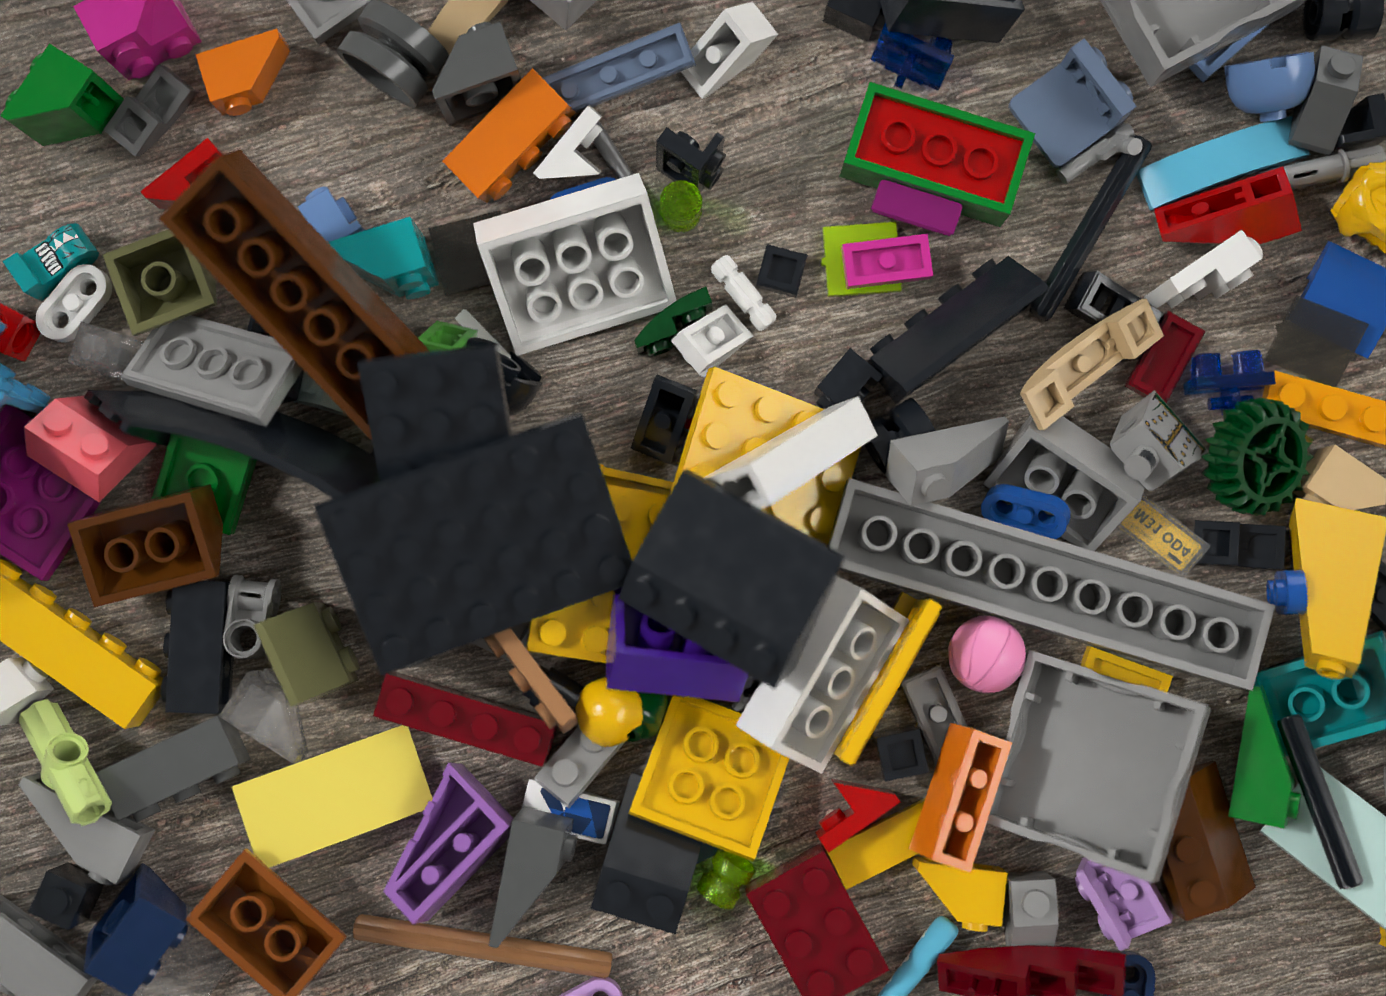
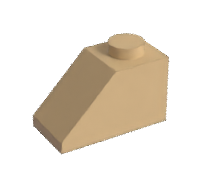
[1293,445,1386,510]

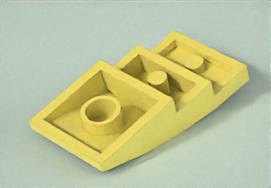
[231,725,433,868]

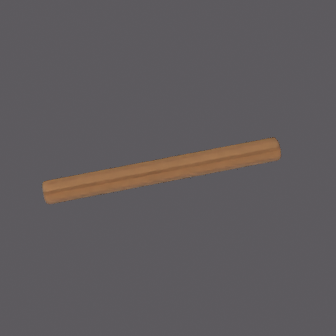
[353,914,613,978]

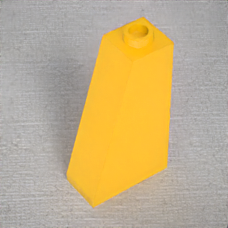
[1289,498,1386,679]

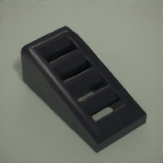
[1064,271,1164,326]

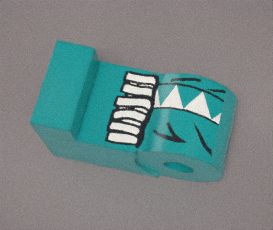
[2,223,99,301]

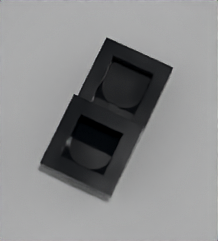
[1192,520,1286,570]

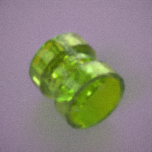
[660,180,702,232]
[696,848,756,910]

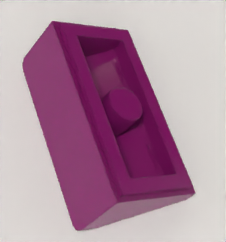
[870,180,962,236]

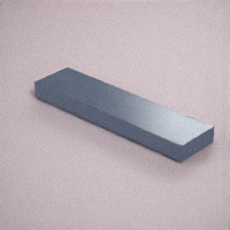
[543,22,696,112]

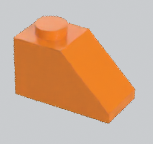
[195,28,290,116]

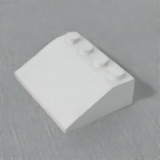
[473,173,677,356]

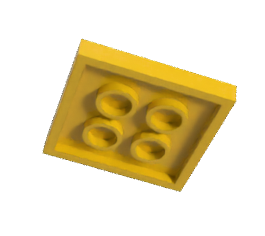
[628,695,789,861]

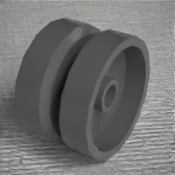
[336,0,449,108]

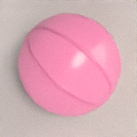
[948,616,1026,693]

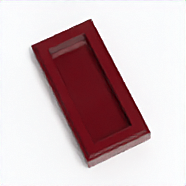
[1124,311,1206,404]

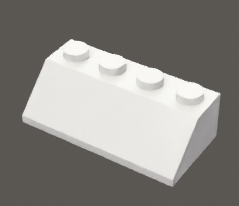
[736,576,909,774]

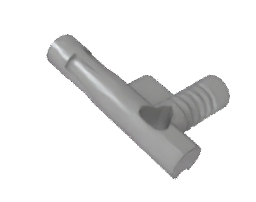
[1056,122,1143,184]

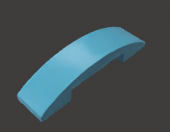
[1136,116,1310,211]

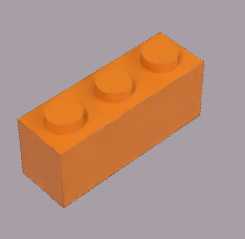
[442,68,576,203]
[909,722,1012,873]

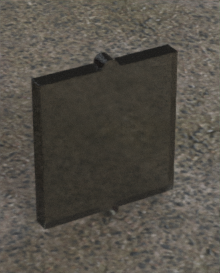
[428,210,502,297]
[1264,295,1369,387]

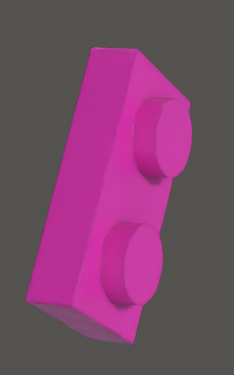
[841,234,933,289]

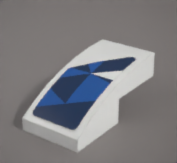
[522,779,620,845]

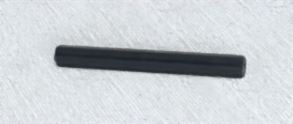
[1029,135,1152,322]

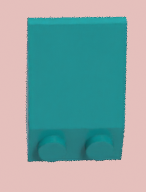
[1254,631,1386,756]

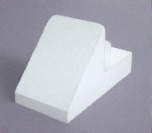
[533,105,603,179]
[671,304,753,377]

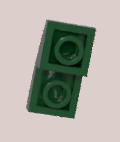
[634,287,712,357]

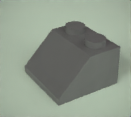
[432,21,521,126]

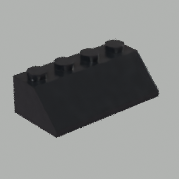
[868,256,1049,405]

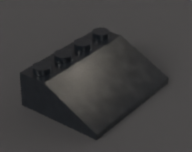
[618,469,846,689]

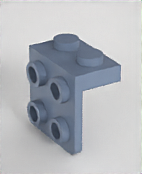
[1009,38,1137,168]

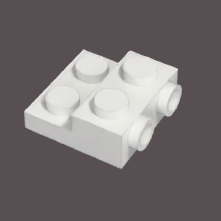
[1144,230,1263,309]

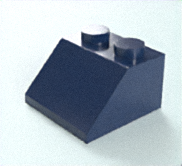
[84,863,189,996]

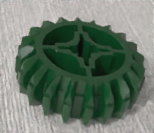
[1201,398,1314,516]

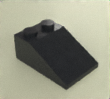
[590,772,702,935]

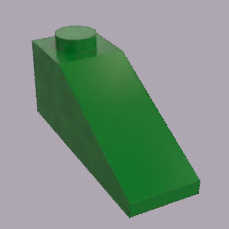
[1229,684,1301,829]

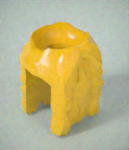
[1330,161,1386,253]

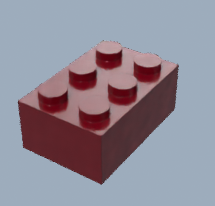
[744,843,890,996]

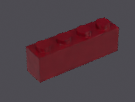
[373,672,558,767]

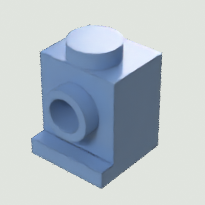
[298,186,365,242]

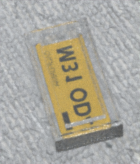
[1116,493,1211,578]

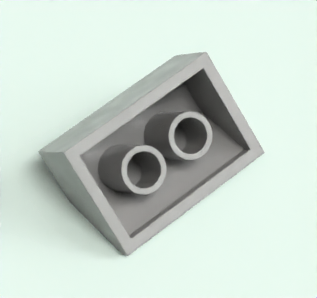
[983,415,1145,551]

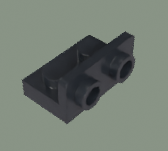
[656,127,726,197]

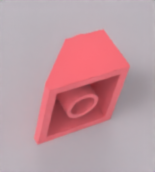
[24,396,156,502]

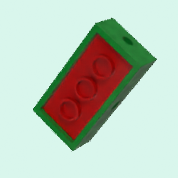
[839,82,1035,227]

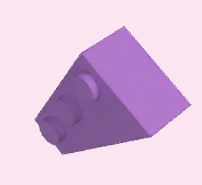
[383,762,513,924]

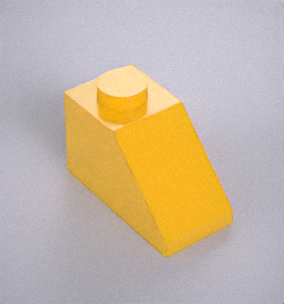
[912,856,1007,932]

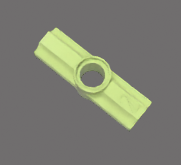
[19,699,112,826]

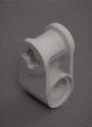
[223,575,281,659]

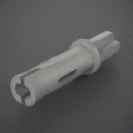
[1254,145,1386,190]

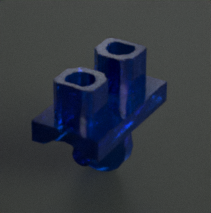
[870,23,955,91]
[1183,350,1276,415]

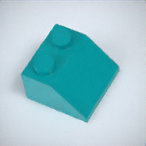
[328,217,440,299]

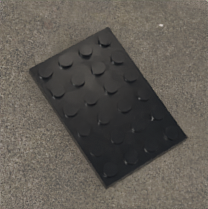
[314,411,633,675]

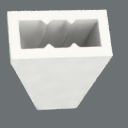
[703,396,878,509]

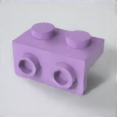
[1075,857,1173,951]

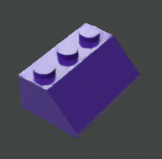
[606,587,749,702]

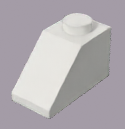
[681,2,778,99]
[0,657,54,726]

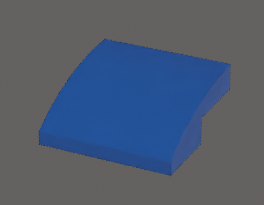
[1287,241,1386,359]

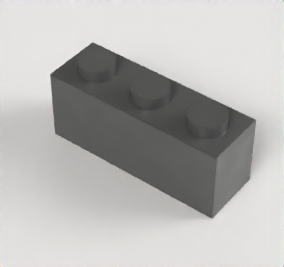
[96,713,251,823]

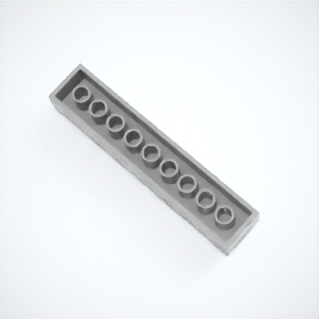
[827,478,1275,691]

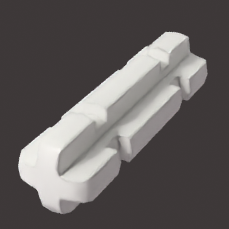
[711,255,776,331]

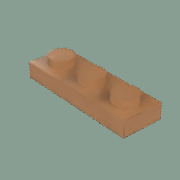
[483,628,578,734]

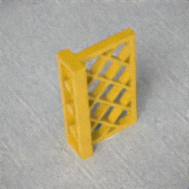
[834,592,942,765]

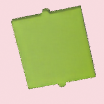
[821,222,902,297]

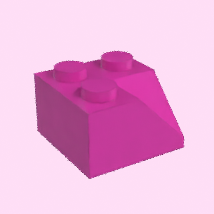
[73,0,202,81]

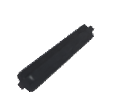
[1277,714,1363,889]

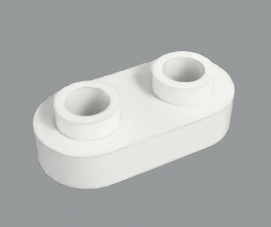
[36,264,112,342]

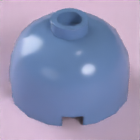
[1224,52,1315,122]

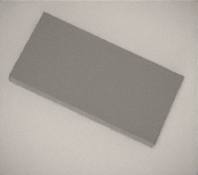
[120,315,302,426]

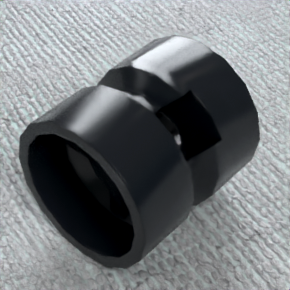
[1303,0,1384,41]
[864,397,936,475]

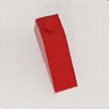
[1154,166,1302,245]

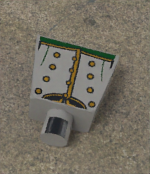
[1110,390,1209,492]

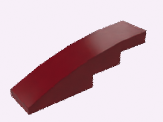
[937,945,1126,996]

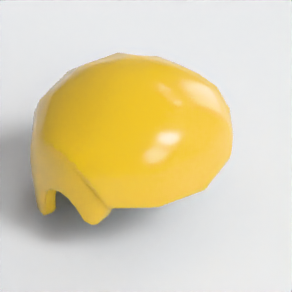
[575,677,643,747]

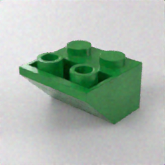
[0,43,124,146]

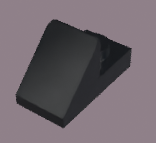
[630,374,697,464]

